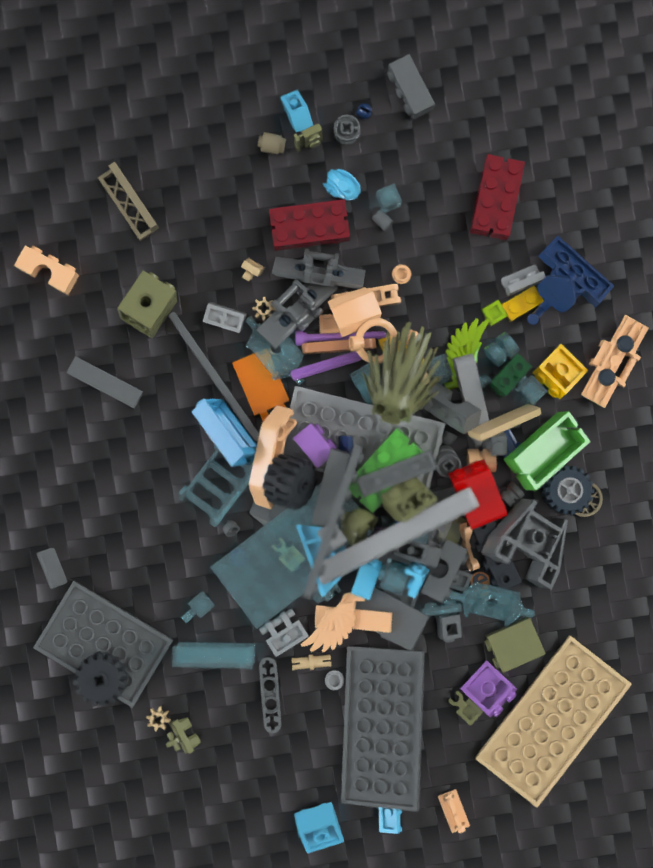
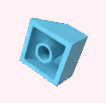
[294,802,344,854]

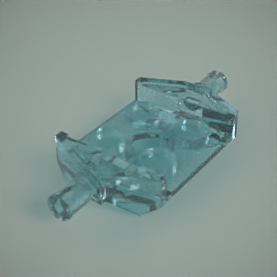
[245,316,305,386]
[450,582,535,626]

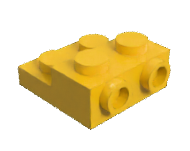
[532,344,588,399]

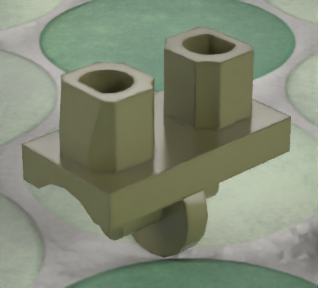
[166,717,200,754]

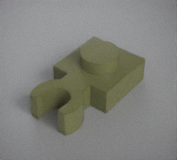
[449,691,484,726]

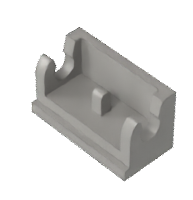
[203,302,247,333]

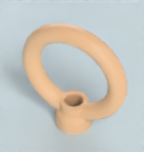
[349,318,397,364]

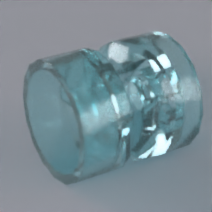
[483,332,520,368]

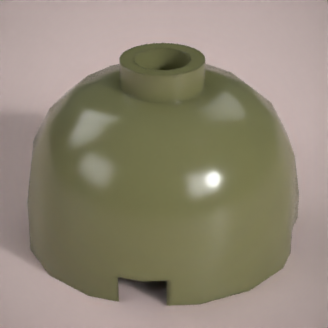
[340,508,378,547]

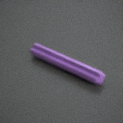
[290,351,362,381]

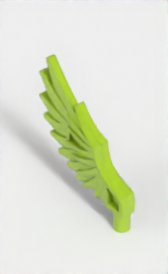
[444,318,489,390]

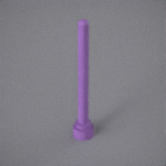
[295,331,387,346]

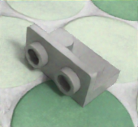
[501,265,546,296]

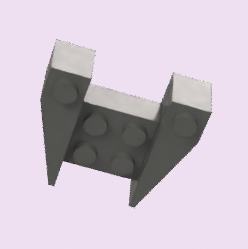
[481,499,568,590]

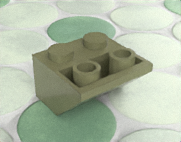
[382,477,437,522]

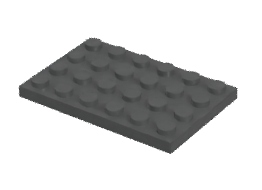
[33,581,173,708]

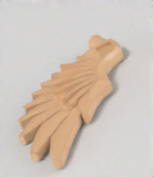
[301,592,365,652]

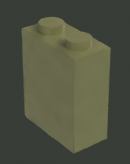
[484,617,546,673]

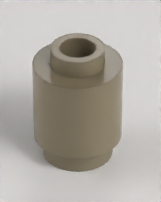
[258,132,286,154]

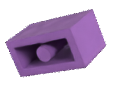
[293,422,337,468]

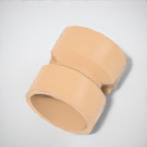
[467,448,497,473]

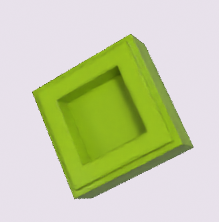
[481,300,508,326]

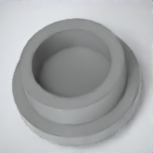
[325,670,344,690]

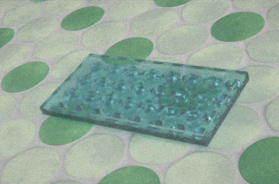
[211,482,378,629]

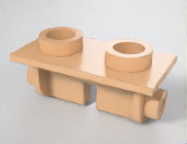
[438,789,470,833]

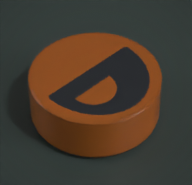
[470,572,490,591]

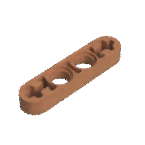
[302,338,376,354]

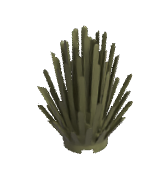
[362,322,442,425]

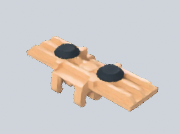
[581,315,649,408]

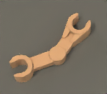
[459,522,480,571]

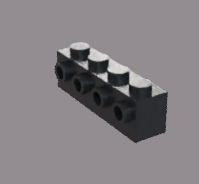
[467,521,522,592]

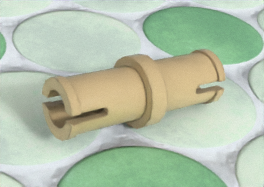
[291,654,331,670]

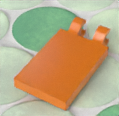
[232,348,290,422]

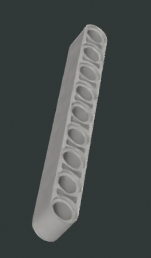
[319,488,480,585]

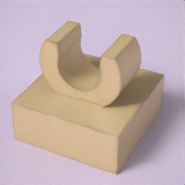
[241,258,265,281]

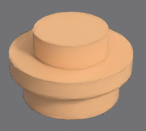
[392,265,411,284]

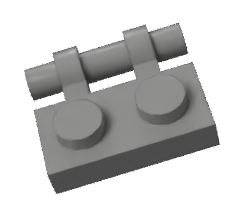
[259,608,309,657]

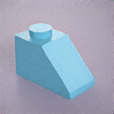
[280,90,314,133]
[351,559,382,600]

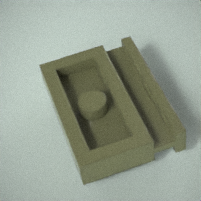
[294,123,322,152]

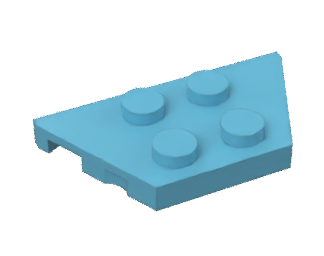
[296,525,346,597]

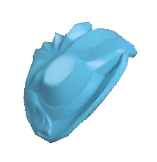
[323,169,361,200]

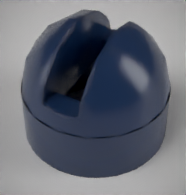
[357,103,372,120]

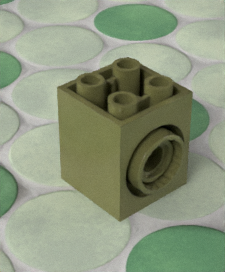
[117,271,177,339]

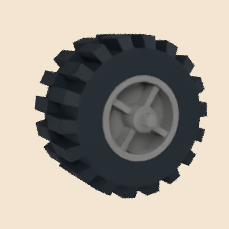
[541,466,594,515]

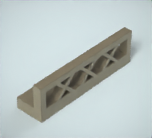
[98,162,159,241]

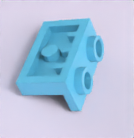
[405,562,430,598]

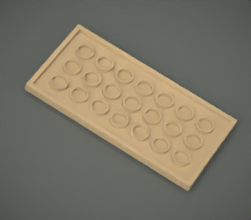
[475,635,632,807]

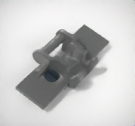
[272,249,366,289]
[256,279,338,349]

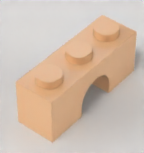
[14,246,79,295]

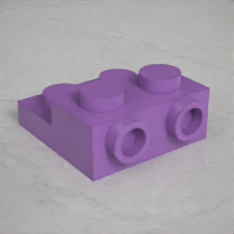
[461,661,517,717]

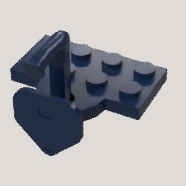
[527,235,614,325]

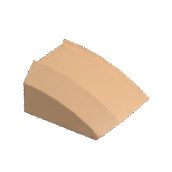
[327,287,382,337]

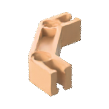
[249,405,297,509]

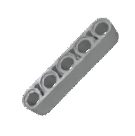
[453,354,489,448]

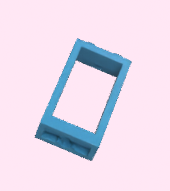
[192,399,257,466]

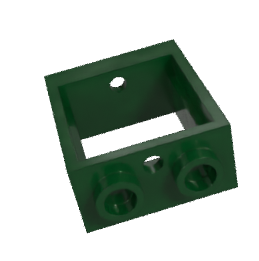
[486,353,532,399]

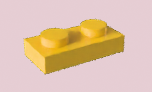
[502,286,543,322]

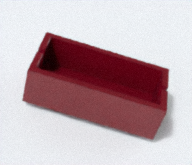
[470,154,525,240]
[269,199,350,251]

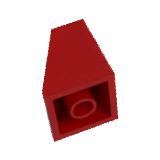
[448,459,508,530]

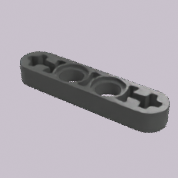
[259,656,281,733]

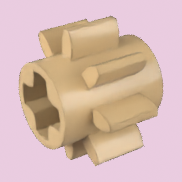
[252,297,276,322]
[146,706,171,731]

